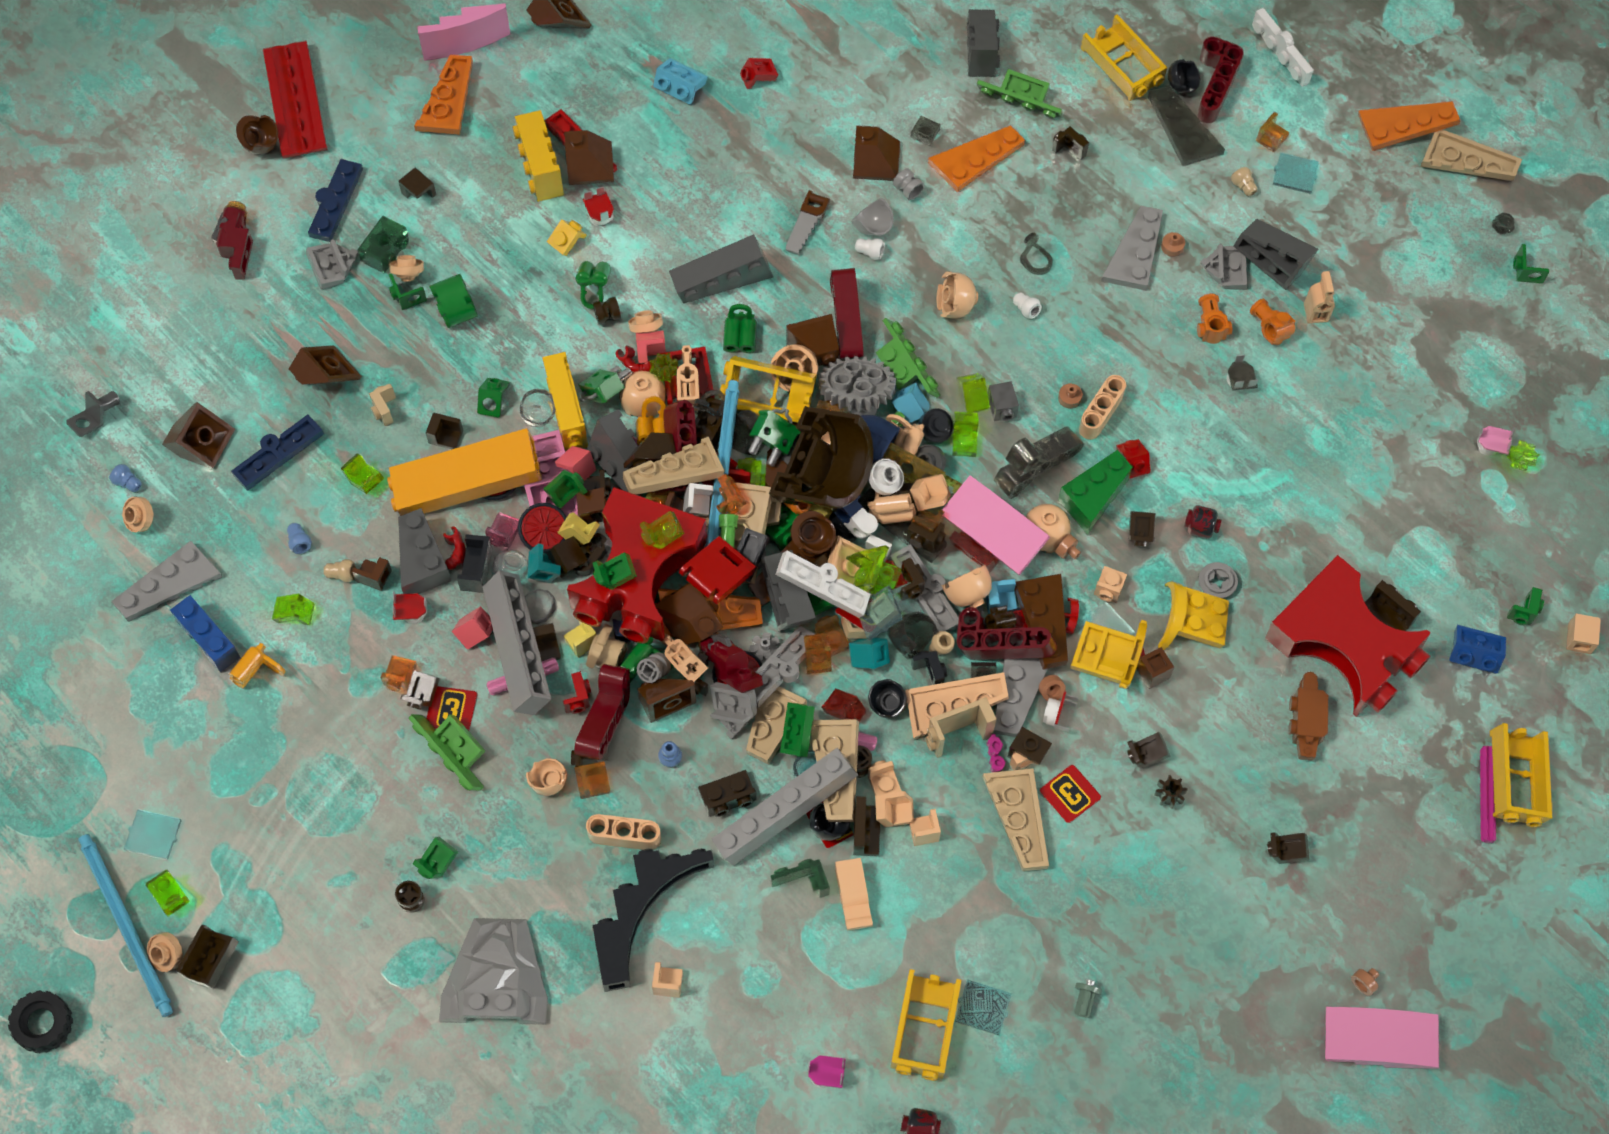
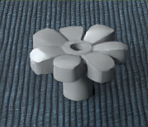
[749,633,780,662]

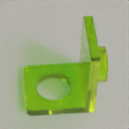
[956,373,989,413]

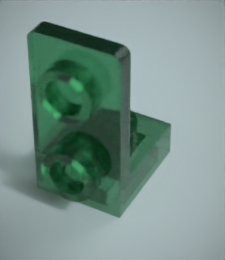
[770,859,830,898]

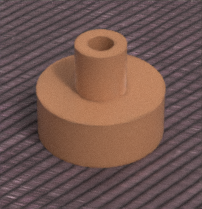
[1161,232,1185,257]
[1058,383,1083,409]
[1055,534,1081,559]
[1039,675,1066,701]
[1351,968,1379,996]

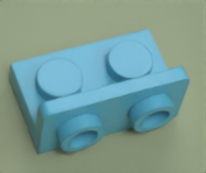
[653,58,708,104]

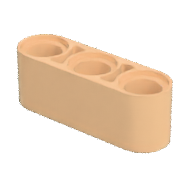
[1079,375,1126,440]
[586,814,661,850]

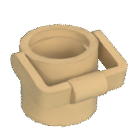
[586,623,627,668]

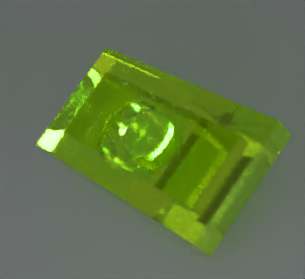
[952,412,979,457]
[846,545,889,591]

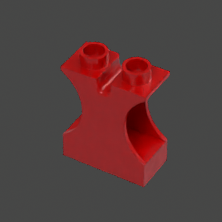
[567,487,707,643]
[1265,555,1431,717]

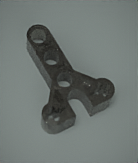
[994,426,1084,499]

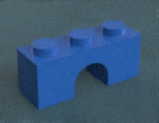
[170,595,241,673]

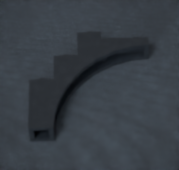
[592,849,714,992]

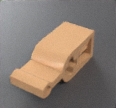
[1304,271,1335,323]
[677,345,700,411]
[661,633,708,682]
[835,858,873,931]

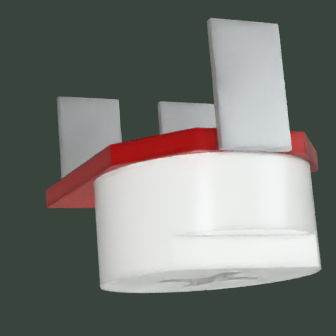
[582,186,614,226]
[393,591,427,624]
[1043,692,1078,732]

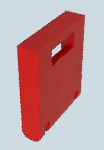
[659,346,715,405]
[679,536,756,605]

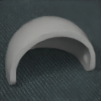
[851,198,894,236]

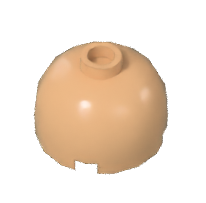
[936,271,978,318]
[771,344,818,391]
[619,371,667,417]
[1026,504,1071,553]
[941,565,992,608]

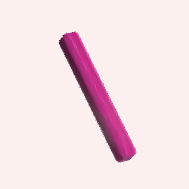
[1480,746,1496,843]

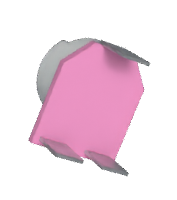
[1477,426,1514,456]

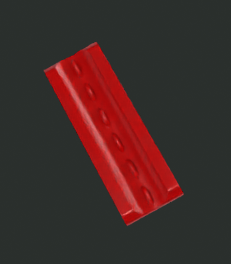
[263,40,328,158]

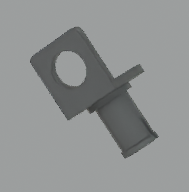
[66,391,120,437]

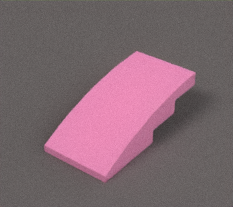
[418,3,510,61]
[524,430,578,516]
[940,475,1050,576]
[1325,1007,1439,1069]

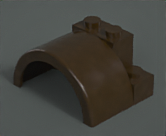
[769,406,873,508]

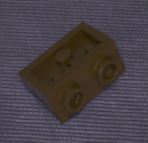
[695,397,725,446]
[698,770,757,817]
[853,796,880,856]

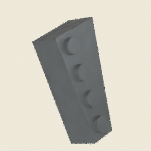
[669,234,773,304]

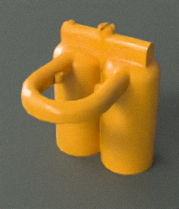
[635,396,665,445]
[229,643,286,689]

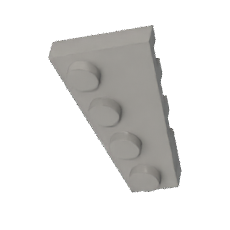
[1101,206,1163,291]
[111,541,222,622]
[993,640,1047,737]

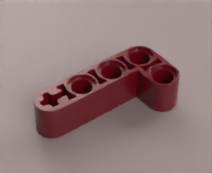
[1197,37,1244,123]
[830,268,864,359]
[651,400,699,496]
[957,607,1057,660]
[574,664,630,760]

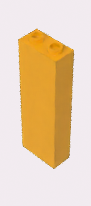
[387,428,542,516]

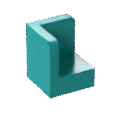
[528,543,561,583]
[849,638,890,669]

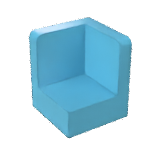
[892,383,930,423]
[985,579,1017,614]

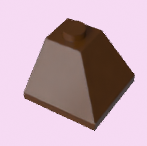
[526,0,592,29]
[853,125,900,181]
[565,130,614,185]
[786,314,839,366]
[289,345,362,385]
[162,402,235,469]
[655,583,723,644]
[637,679,696,723]

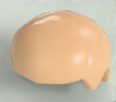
[526,758,567,796]

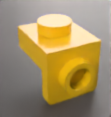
[546,219,587,256]

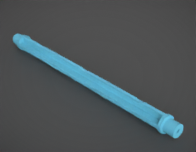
[705,380,740,547]
[78,834,173,1017]

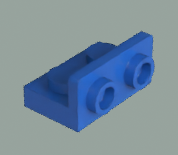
[1449,625,1506,673]

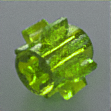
[650,353,678,382]
[1507,440,1539,471]

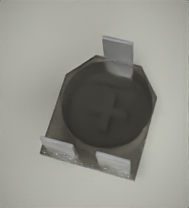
[1227,355,1258,391]

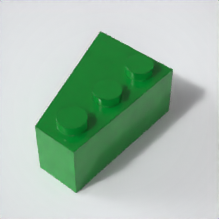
[1058,450,1133,535]

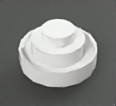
[869,459,904,495]

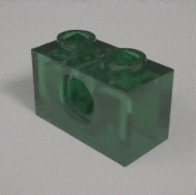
[357,216,409,273]

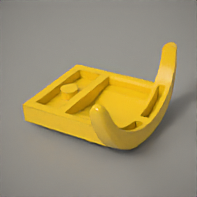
[1158,581,1229,650]
[1070,620,1147,689]

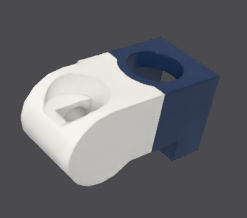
[831,495,878,539]

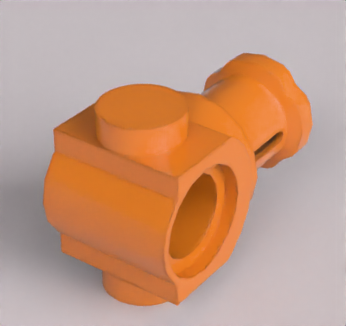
[1197,294,1232,344]
[1250,298,1295,345]

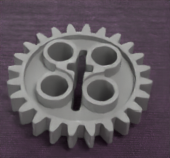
[819,356,896,412]

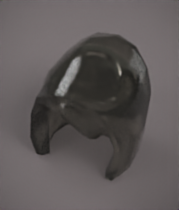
[732,410,765,456]
[887,612,938,659]

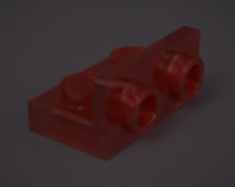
[949,531,999,573]

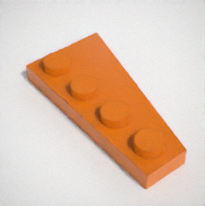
[1358,101,1460,151]
[928,125,1025,192]

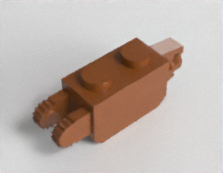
[1289,671,1328,760]

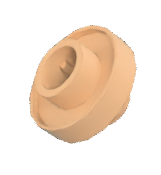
[389,255,424,282]
[628,310,663,333]
[122,497,154,532]
[147,932,183,972]

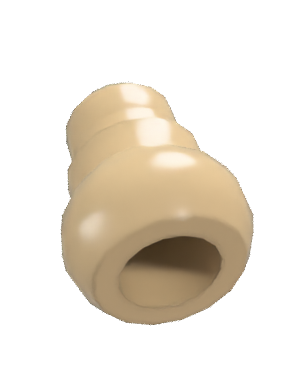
[1231,167,1257,196]
[324,559,356,582]
[929,631,955,656]

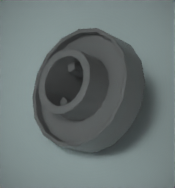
[912,445,946,479]

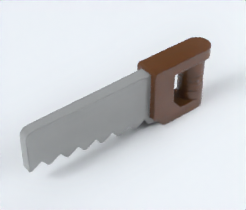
[786,190,830,255]

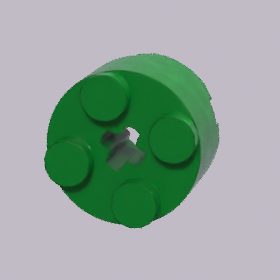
[430,274,478,328]

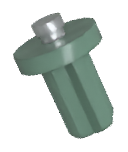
[1075,979,1102,1018]

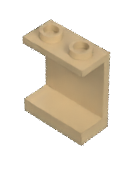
[925,697,997,758]

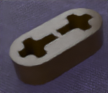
[573,533,607,576]

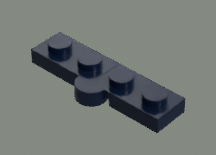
[308,159,363,242]
[231,414,324,491]

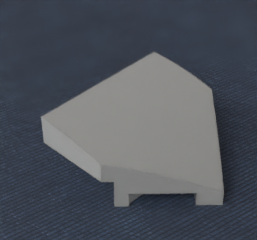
[306,239,359,289]
[1200,244,1247,290]
[710,682,757,739]

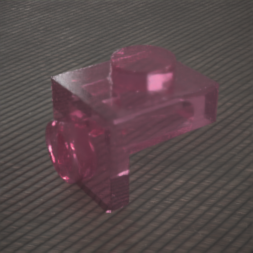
[485,512,519,549]

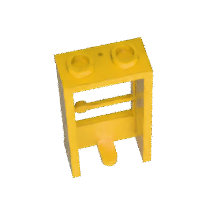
[1081,14,1167,101]
[542,352,588,452]
[719,355,817,423]
[1489,723,1552,827]
[890,969,962,1081]

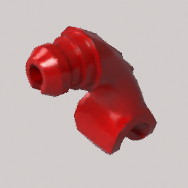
[615,346,655,373]
[443,526,466,570]

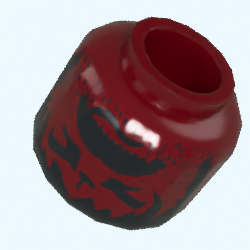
[1184,505,1222,539]
[900,1108,941,1134]

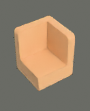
[910,474,951,511]
[1566,613,1601,654]
[875,791,914,827]
[909,809,941,846]
[652,962,683,998]

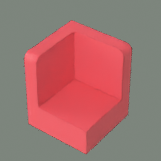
[636,330,666,363]
[555,446,596,481]
[452,606,493,649]

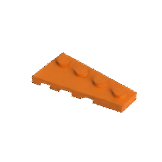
[414,54,473,135]
[658,588,763,637]

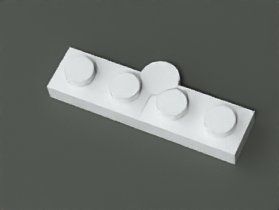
[1252,8,1314,87]
[775,551,871,618]

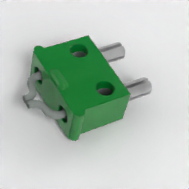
[578,366,632,403]
[749,407,801,467]

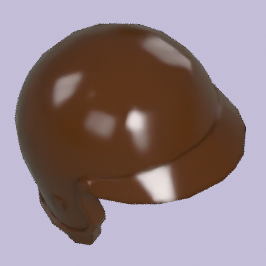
[236,115,278,155]
[791,511,836,554]

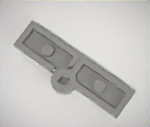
[889,544,959,632]
[754,626,820,708]

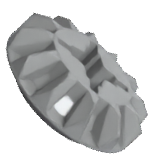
[1199,562,1238,599]

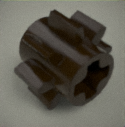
[985,605,1016,629]
[1154,775,1188,809]

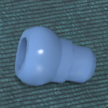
[109,464,141,492]
[287,523,312,554]
[658,741,682,767]

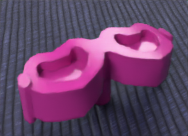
[986,734,1006,772]

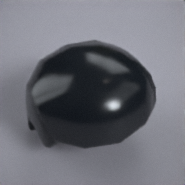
[1168,59,1200,94]
[868,679,908,719]
[810,803,850,841]

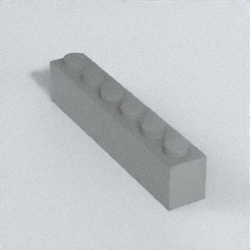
[482,570,551,715]
[712,748,858,866]

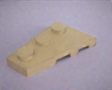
[746,686,807,765]

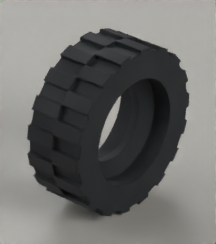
[8,990,73,1053]

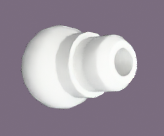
[855,238,885,260]
[1013,293,1042,319]

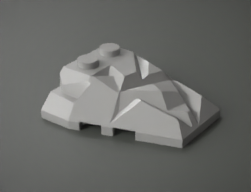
[439,918,548,1025]

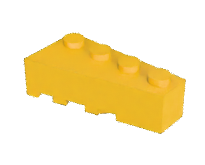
[512,110,564,202]

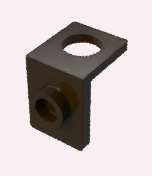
[1007,727,1052,765]

